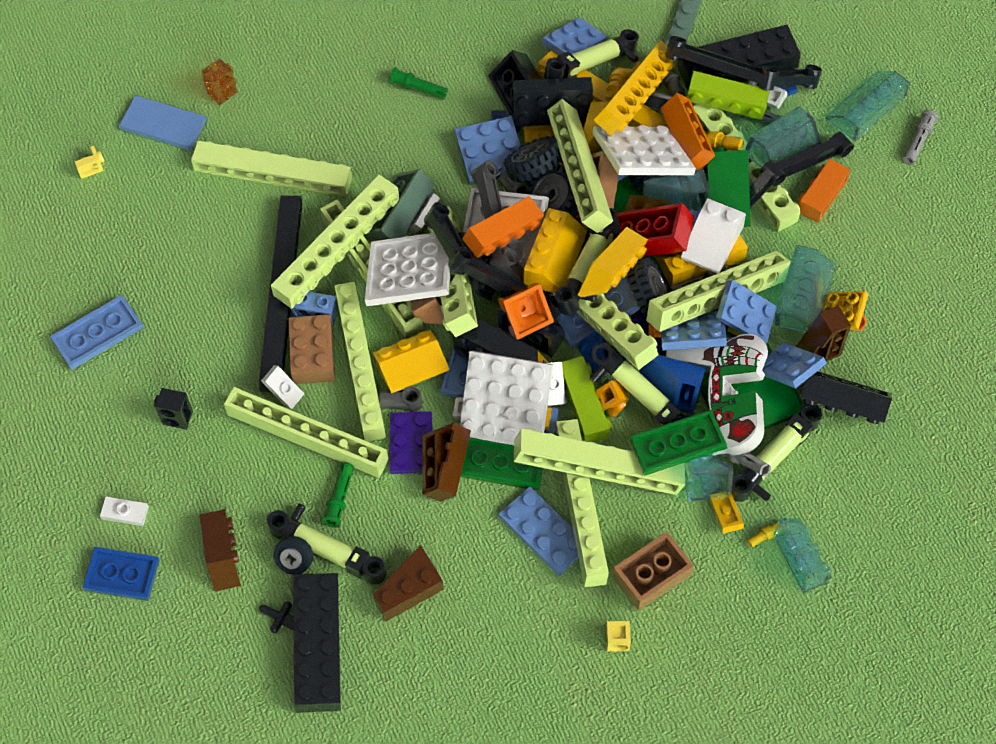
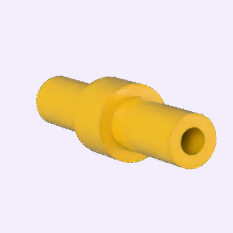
[747,519,788,548]

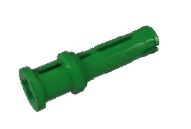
[389,67,448,100]
[321,463,354,528]

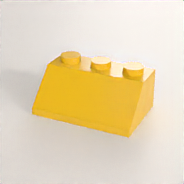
[373,330,449,394]

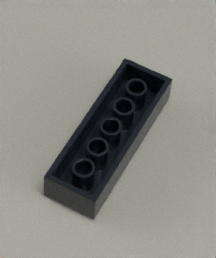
[677,24,801,91]
[293,573,341,713]

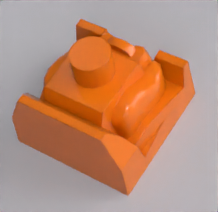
[498,283,554,340]

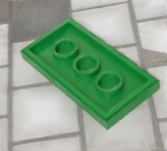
[708,150,751,227]
[630,409,727,476]
[461,437,544,491]

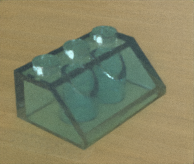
[774,518,831,593]

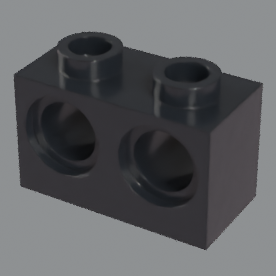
[154,388,193,430]

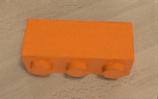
[797,159,851,223]

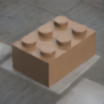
[289,314,335,384]
[612,532,694,611]

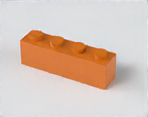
[661,93,715,171]
[462,196,544,258]

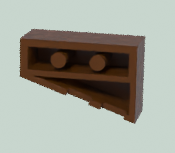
[796,305,851,361]
[422,423,471,502]
[199,509,241,592]
[373,545,444,622]

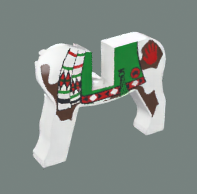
[666,334,768,463]

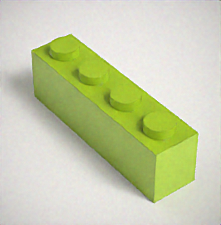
[687,71,770,120]
[562,356,612,442]

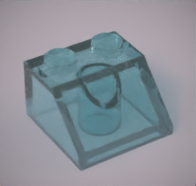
[685,454,733,502]

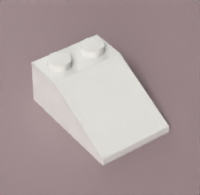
[681,199,746,274]

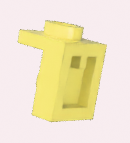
[75,146,104,179]

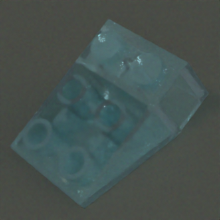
[642,169,710,211]

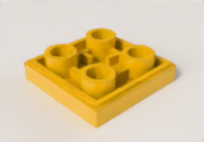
[823,291,868,330]

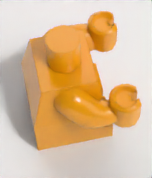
[596,380,630,417]

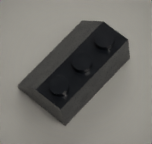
[488,50,541,119]
[498,307,565,358]

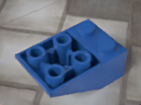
[639,355,706,414]

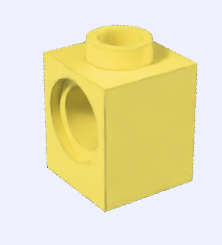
[606,621,631,652]

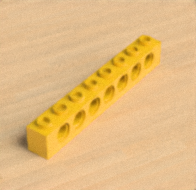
[594,40,675,136]

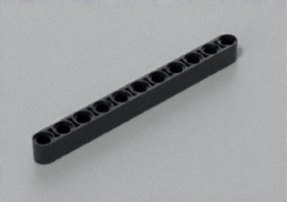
[259,195,302,392]

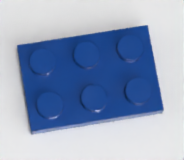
[83,547,160,601]

